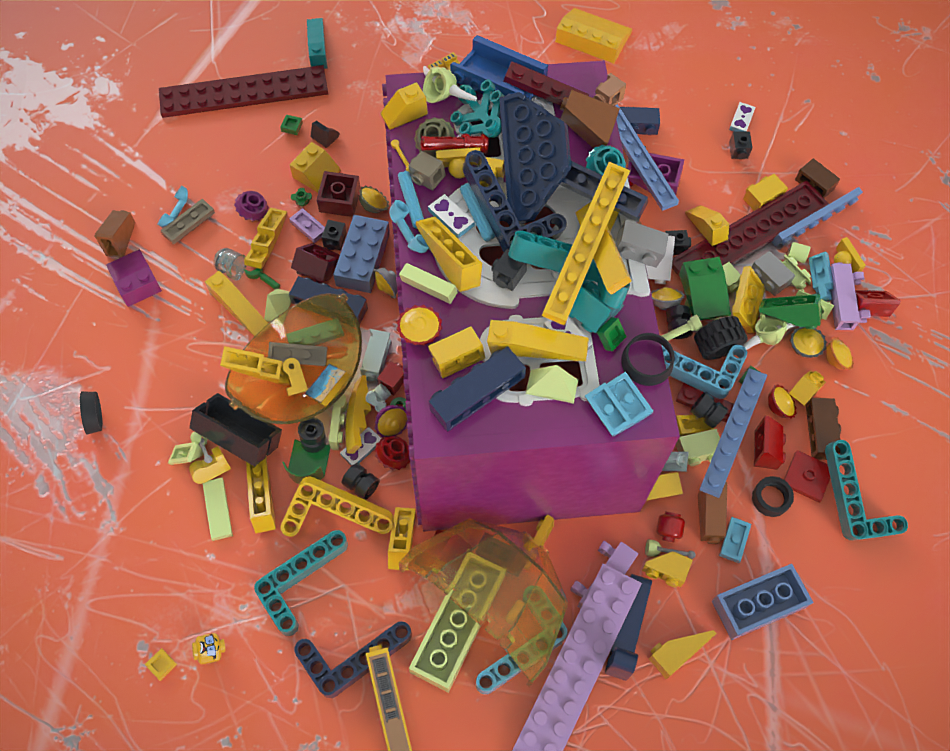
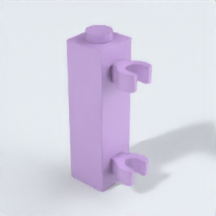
[830,262,871,330]
[570,541,639,609]

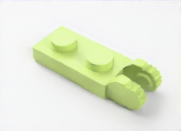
[329,393,347,450]

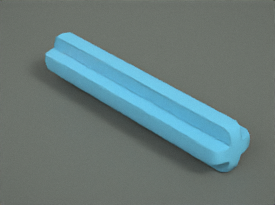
[398,171,424,229]
[460,183,495,242]

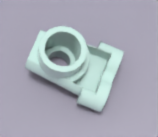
[366,384,391,412]

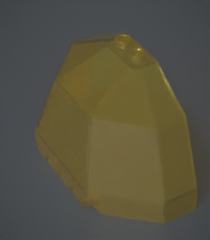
[399,518,569,687]

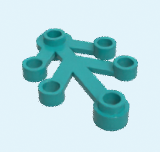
[450,79,504,138]

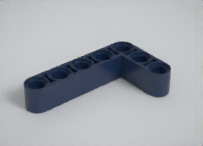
[462,150,567,252]
[605,574,652,681]
[294,621,412,698]

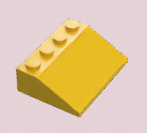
[555,8,632,64]

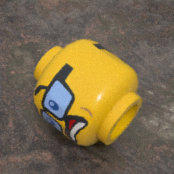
[192,633,225,664]

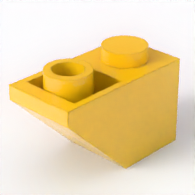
[789,370,826,406]
[641,551,693,588]

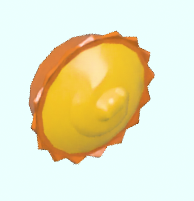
[826,337,854,370]

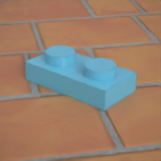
[719,517,752,563]

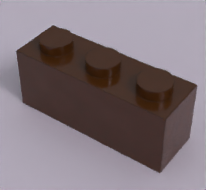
[806,398,841,460]

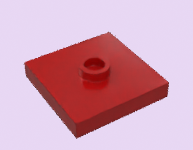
[784,450,830,503]

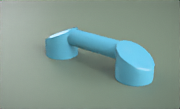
[157,185,188,228]
[389,200,429,253]

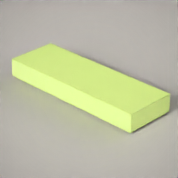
[203,477,233,541]

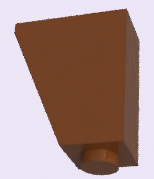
[560,90,620,149]
[94,210,136,258]
[698,482,727,544]

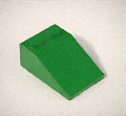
[679,257,731,321]
[759,294,822,329]

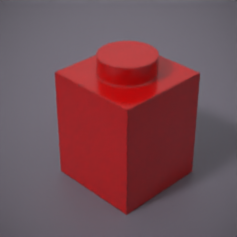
[377,361,404,396]

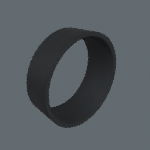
[621,333,674,386]
[80,391,103,435]

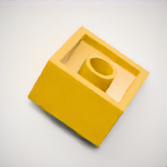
[289,142,341,193]

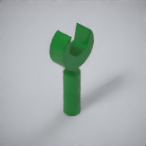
[244,268,281,289]

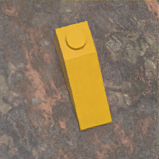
[685,205,729,246]
[388,507,416,570]
[649,630,717,679]

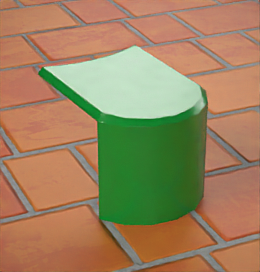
[282,439,330,486]

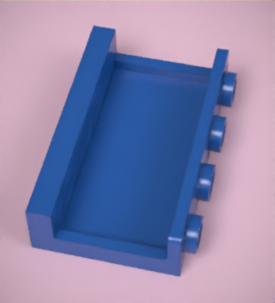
[450,35,548,100]

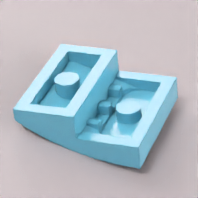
[585,372,653,437]

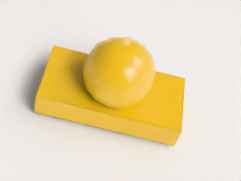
[436,147,480,179]
[834,237,866,273]

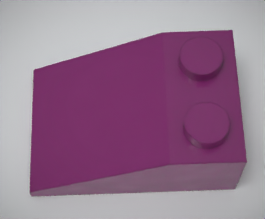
[627,153,685,195]
[106,249,162,307]

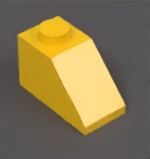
[381,82,428,130]

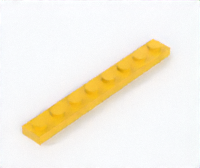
[542,162,630,325]

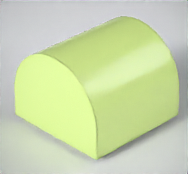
[787,242,811,263]

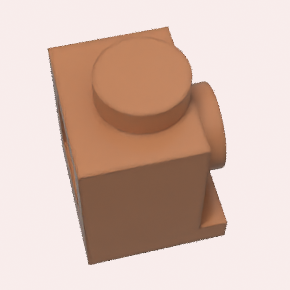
[593,73,626,106]

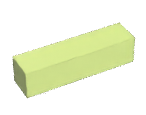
[399,263,458,304]

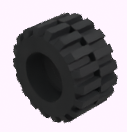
[694,316,748,360]

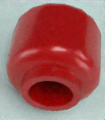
[656,511,685,543]

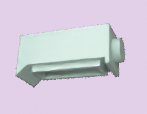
[360,329,391,381]

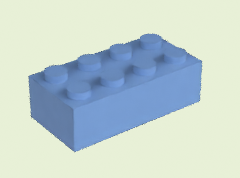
[333,215,390,293]
[712,564,814,640]

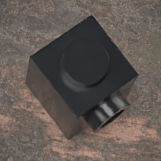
[729,132,753,159]
[322,220,347,251]
[665,230,691,255]
[491,249,527,291]

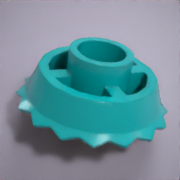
[586,145,626,176]

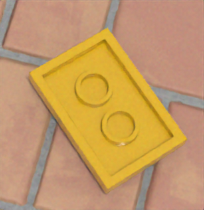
[732,266,765,333]

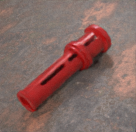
[420,134,488,153]

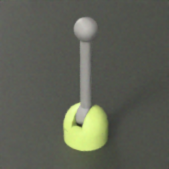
[190,432,212,463]
[645,539,696,559]

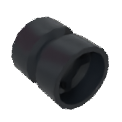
[666,305,693,339]
[690,392,728,428]
[298,417,327,453]
[341,463,380,500]

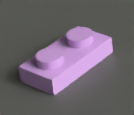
[289,208,325,243]

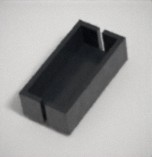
[189,393,282,467]

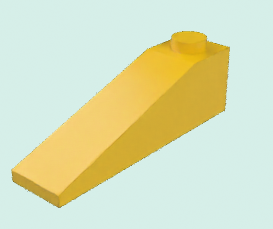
[416,216,482,292]
[204,271,271,339]
[487,320,589,361]
[246,457,276,534]

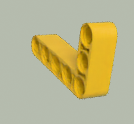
[280,476,394,537]

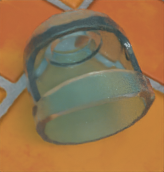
[213,248,246,281]

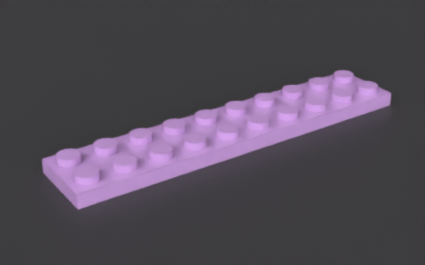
[512,564,642,751]

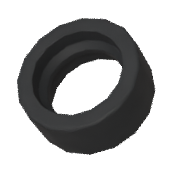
[752,476,794,517]

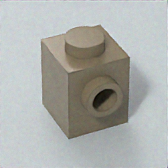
[409,151,446,191]

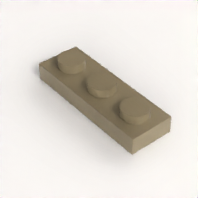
[160,199,215,245]
[268,342,328,366]

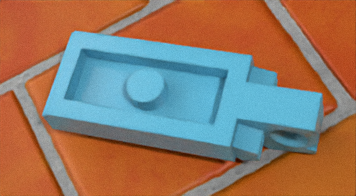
[808,251,834,302]

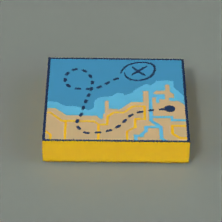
[305,364,350,407]

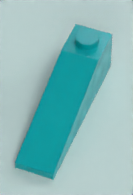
[307,18,328,69]

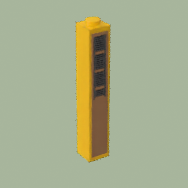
[365,644,412,751]

